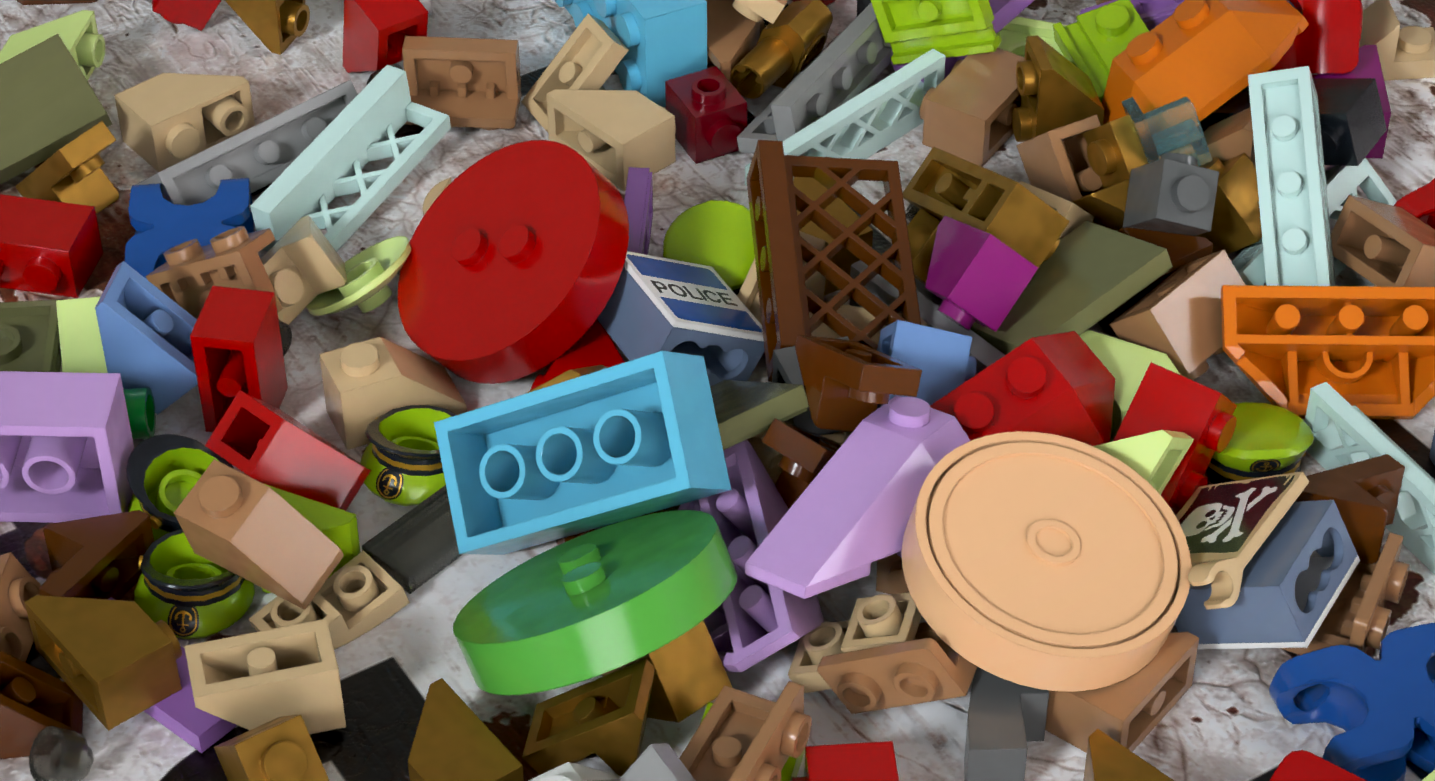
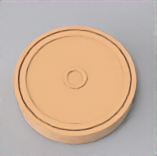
[901,431,1192,692]

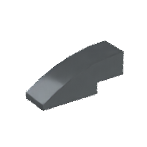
[964,667,1049,781]

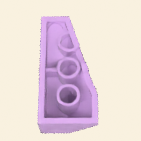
[745,395,970,599]

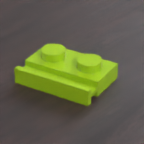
[871,0,1002,65]
[1053,0,1149,103]

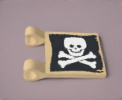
[1176,471,1309,610]

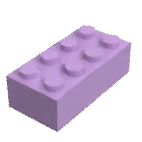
[0,371,134,523]

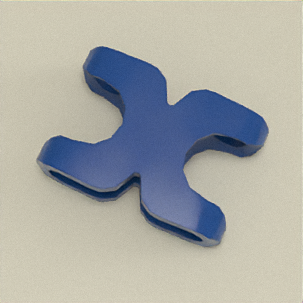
[125,178,255,278]
[1269,623,1435,781]

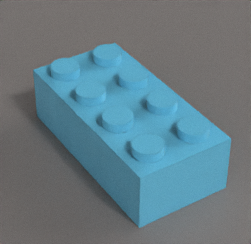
[555,0,707,107]
[434,351,731,555]

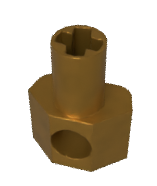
[730,0,833,99]

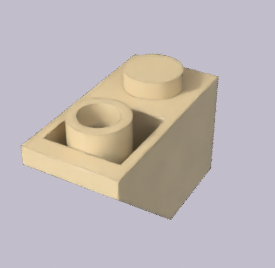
[114,73,255,172]

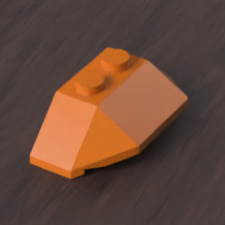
[1102,0,1309,152]
[1221,285,1435,419]

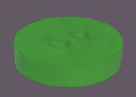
[453,510,738,695]

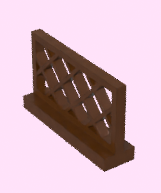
[746,140,921,382]

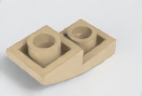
[249,550,410,650]
[788,592,922,693]

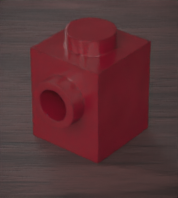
[665,66,747,164]

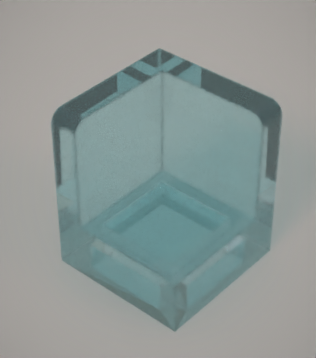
[1121,97,1213,166]

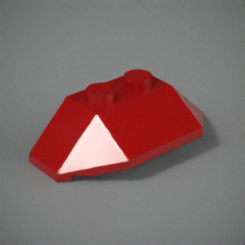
[930,331,1115,446]

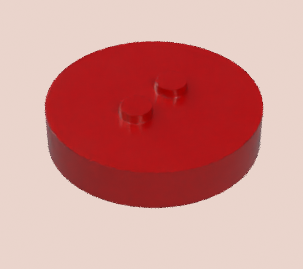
[397,140,629,384]

